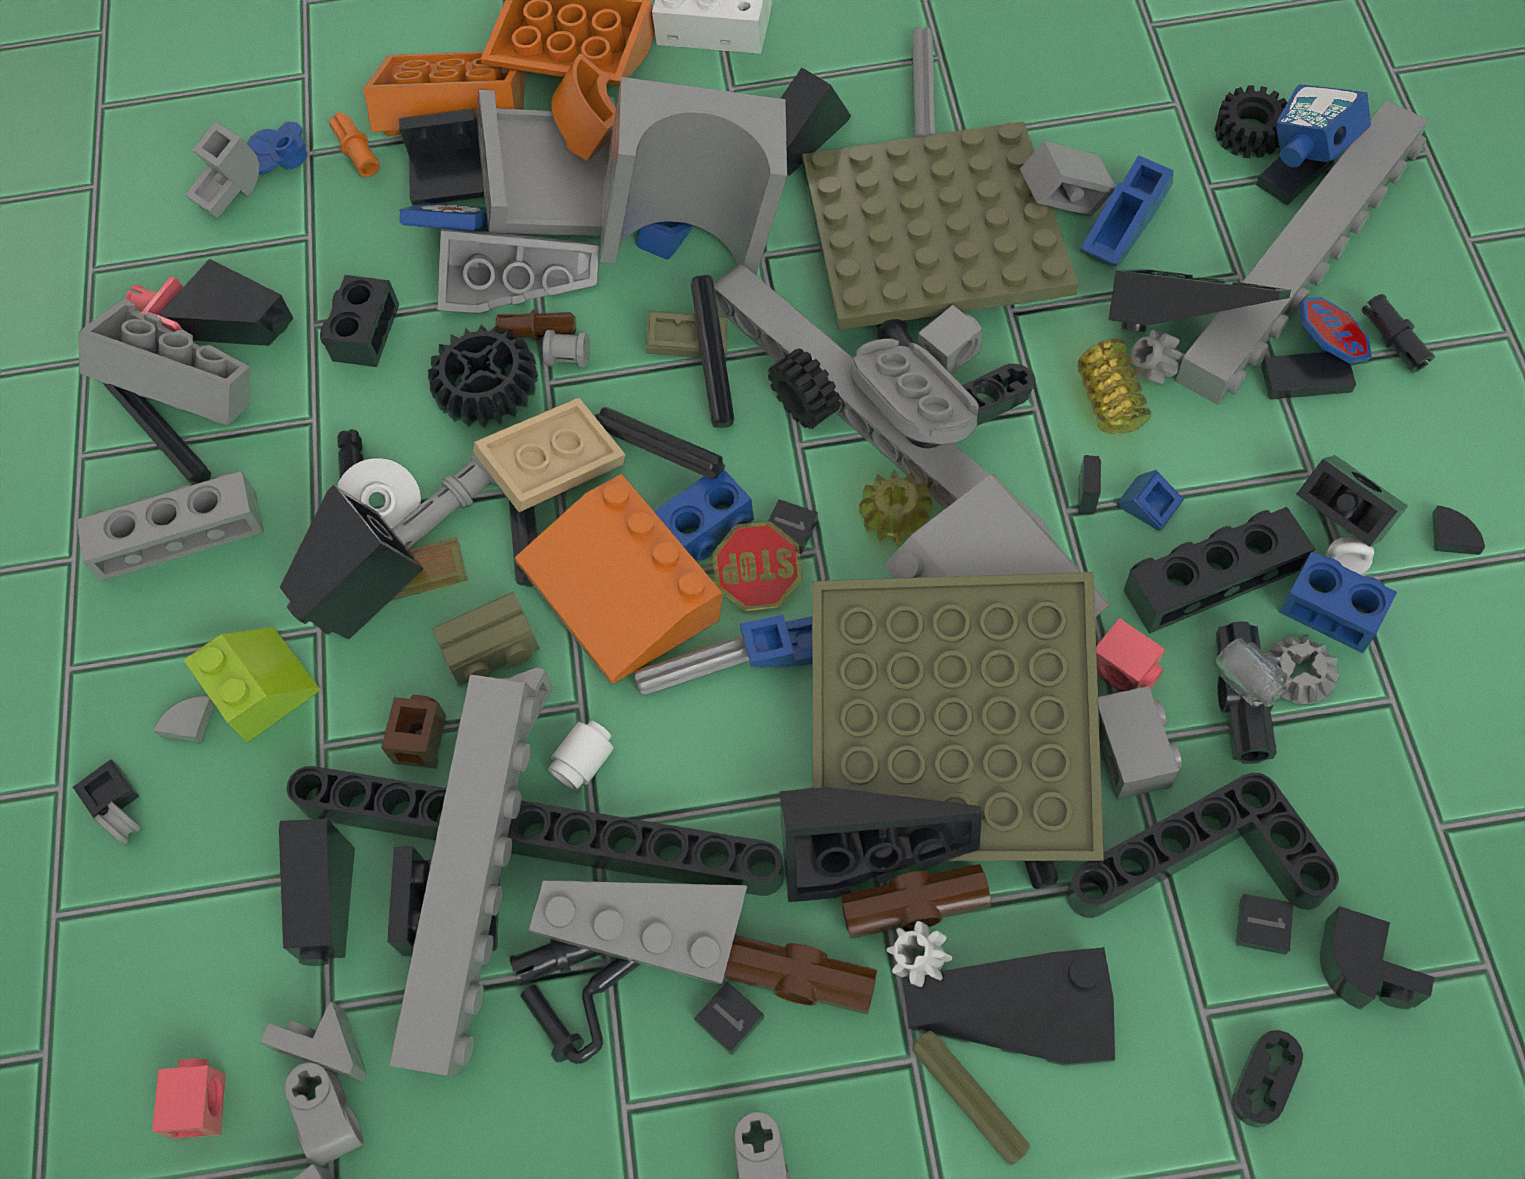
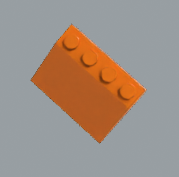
[481,0,655,86]
[363,51,527,136]
[515,474,722,685]

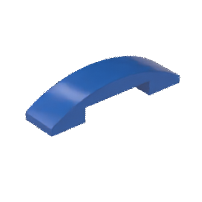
[740,614,813,667]

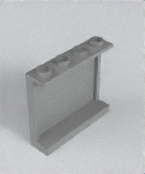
[476,90,615,236]

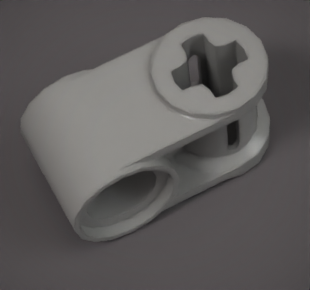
[284,1062,364,1167]
[734,1112,790,1179]

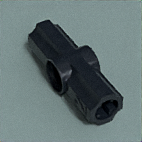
[1216,621,1277,764]

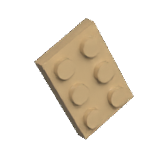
[473,398,626,512]

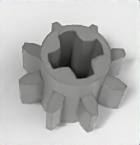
[1130,330,1184,385]

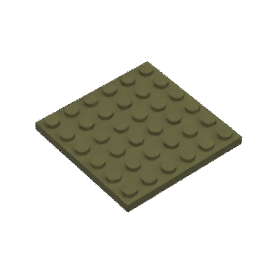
[802,121,1078,330]
[812,572,1104,861]

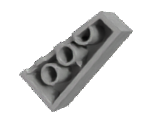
[78,298,250,425]
[528,881,747,985]

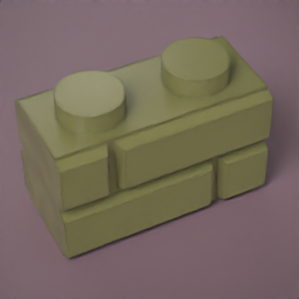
[432,592,539,685]

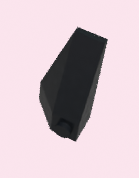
[780,787,982,902]
[903,947,1115,1066]

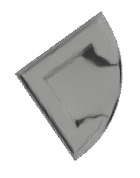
[154,696,215,743]

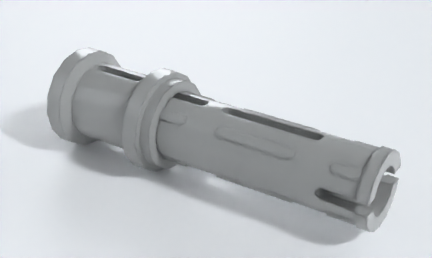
[392,454,497,549]

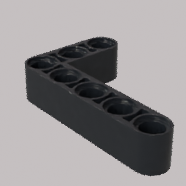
[1067,773,1339,918]

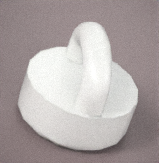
[1325,537,1375,576]

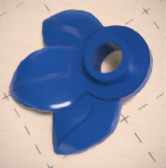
[247,122,308,174]

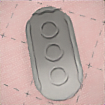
[851,339,978,444]

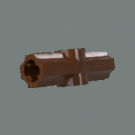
[840,864,992,939]
[724,935,877,1015]

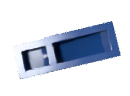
[1080,155,1174,267]

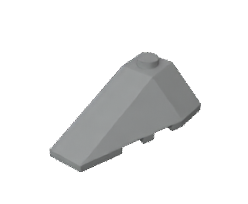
[437,228,599,313]

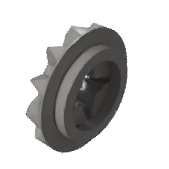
[1263,635,1340,704]

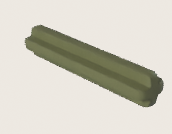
[912,1031,1030,1165]

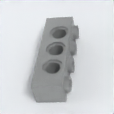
[77,471,264,581]

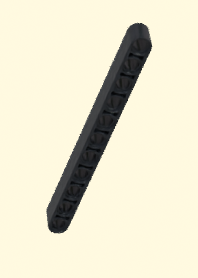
[286,766,784,896]

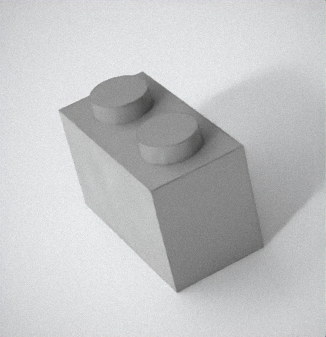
[1020,141,1116,216]
[1098,686,1182,799]

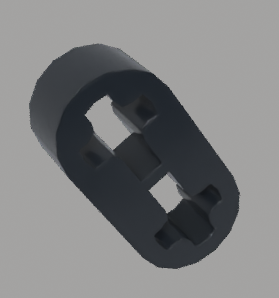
[1232,1030,1303,1128]

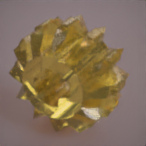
[859,469,932,545]

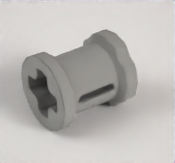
[543,330,590,367]

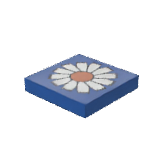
[400,203,488,231]

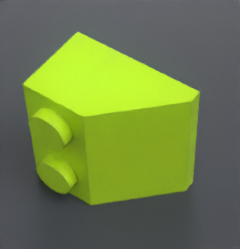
[183,627,321,743]

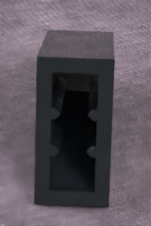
[780,67,851,176]
[159,259,294,346]
[279,819,355,966]

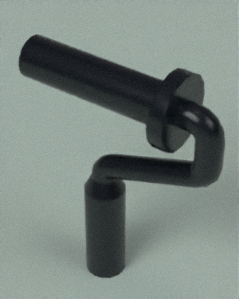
[520,958,641,1064]

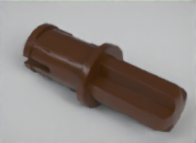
[495,310,577,341]

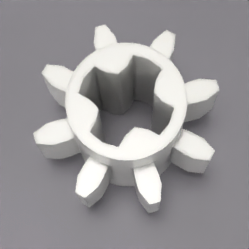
[887,921,952,987]

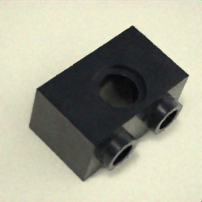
[1296,455,1408,547]

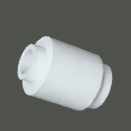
[548,721,614,791]

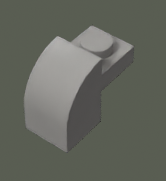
[185,121,259,219]

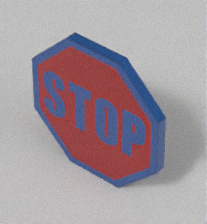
[1299,297,1372,364]

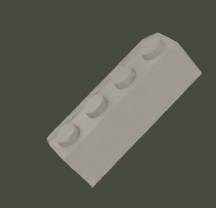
[884,474,1110,618]

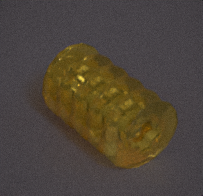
[1077,339,1151,434]

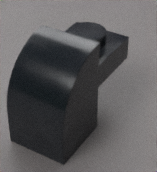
[1320,906,1434,1009]

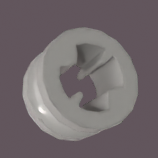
[94,801,143,846]

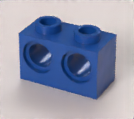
[654,470,754,561]
[1279,552,1397,653]

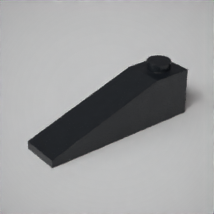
[1109,269,1291,332]

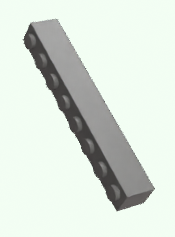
[389,674,539,1076]

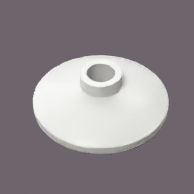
[337,458,421,529]

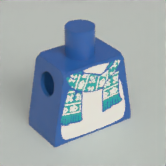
[1276,84,1371,167]

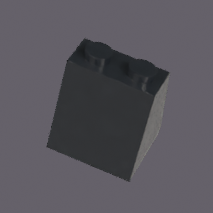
[280,485,424,639]

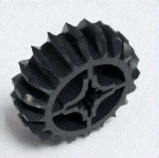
[427,324,538,428]

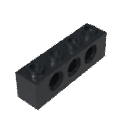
[1124,507,1315,634]

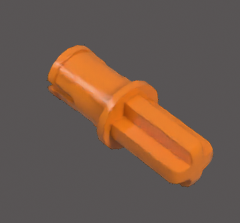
[329,112,380,177]

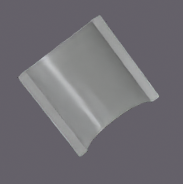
[600,77,787,275]

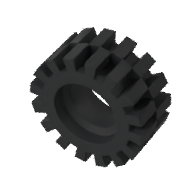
[1215,85,1287,158]
[768,348,841,429]

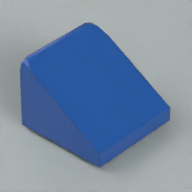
[637,221,692,259]
[1117,470,1184,530]

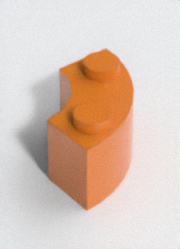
[551,53,616,161]

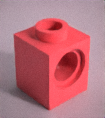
[1096,618,1165,692]
[152,1058,226,1139]

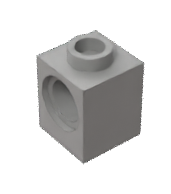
[918,305,982,375]

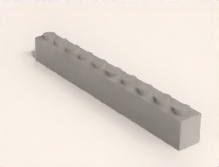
[1176,100,1428,405]

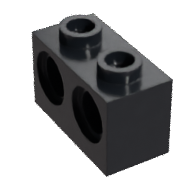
[320,275,399,367]

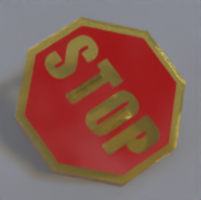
[712,521,802,611]

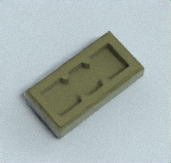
[646,311,728,358]

